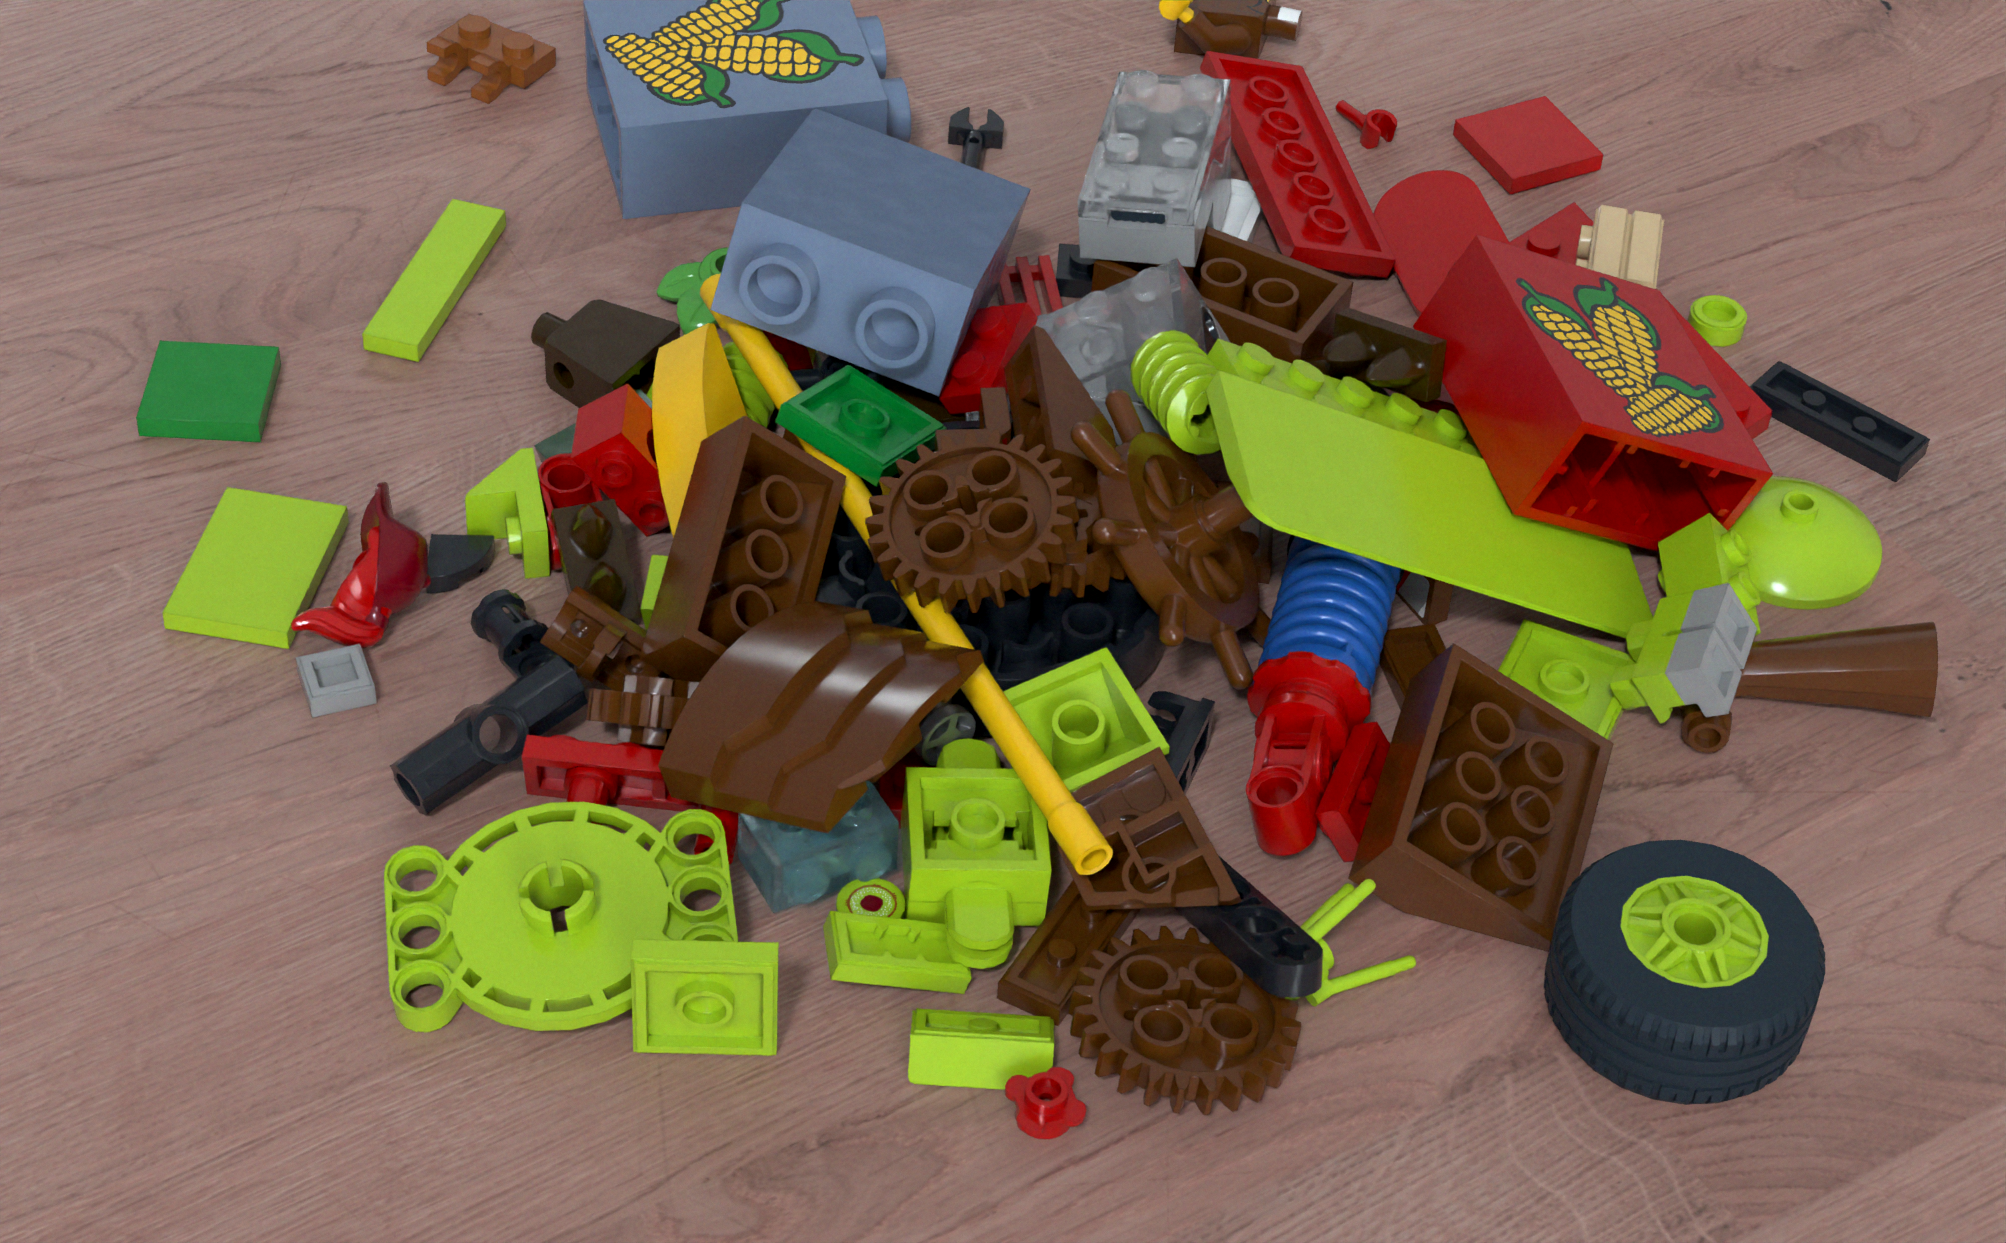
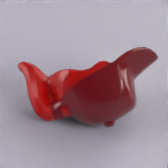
[291,482,431,648]

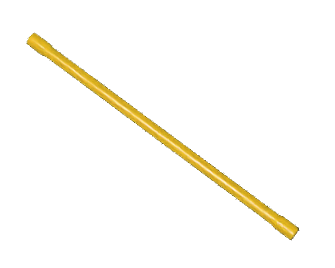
[700,274,1113,875]

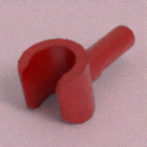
[1336,100,1397,149]

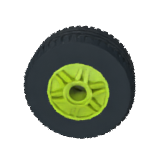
[1544,840,1825,1105]

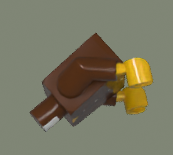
[1159,0,1302,59]

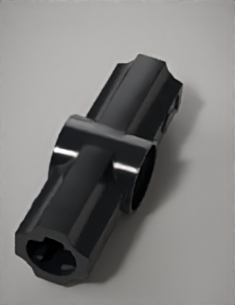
[390,655,588,814]

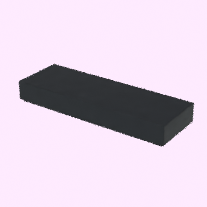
[1750,361,1930,482]

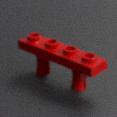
[522,735,780,865]

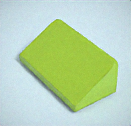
[908,1008,1054,1090]

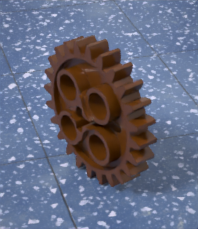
[865,429,1080,613]
[1068,926,1301,1115]

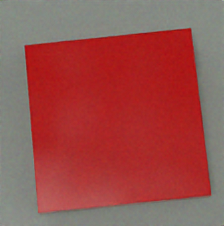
[1453,96,1604,194]

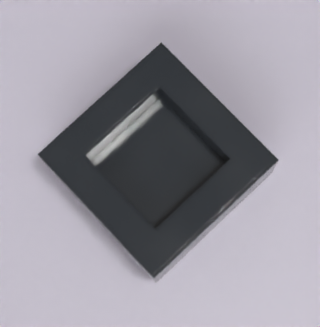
[1056,243,1097,299]

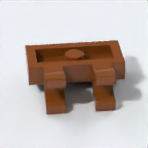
[427,14,556,104]

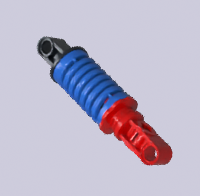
[1246,535,1405,856]

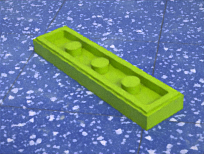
[362,199,506,362]

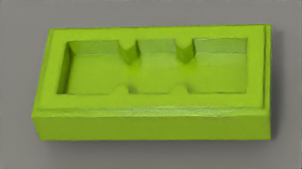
[823,911,972,994]

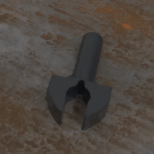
[948,107,1004,170]

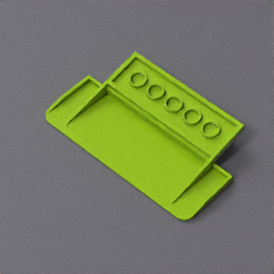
[1206,339,1653,638]

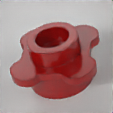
[1005,1067,1087,1140]

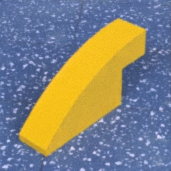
[652,323,748,538]

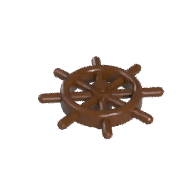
[1070,389,1271,689]

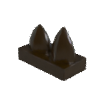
[1323,308,1447,402]
[550,499,643,625]

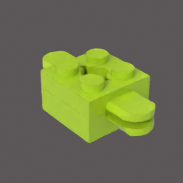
[901,738,1052,969]

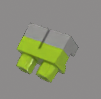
[1610,583,1757,724]

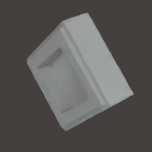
[296,644,377,718]

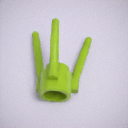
[1285,879,1416,1007]

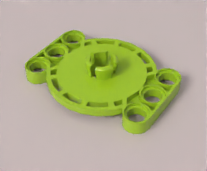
[384,802,739,1032]

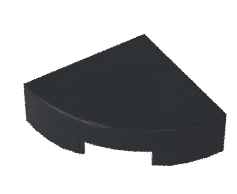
[426,534,495,593]

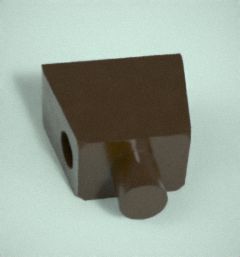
[531,299,680,408]

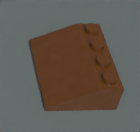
[1348,643,1614,952]

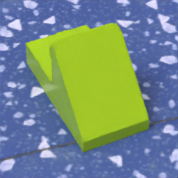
[465,447,550,579]

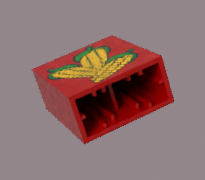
[1413,235,1773,551]

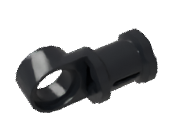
[470,589,574,680]

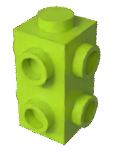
[1658,513,1761,636]

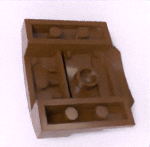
[658,601,984,834]

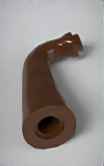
[1679,622,1938,753]

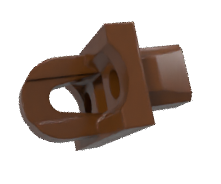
[540,586,662,691]

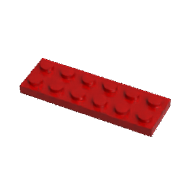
[1200,51,1396,278]

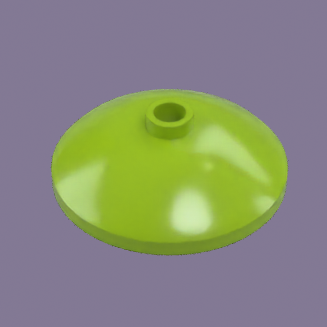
[1728,476,1882,610]

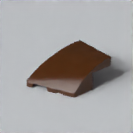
[1047,746,1242,910]

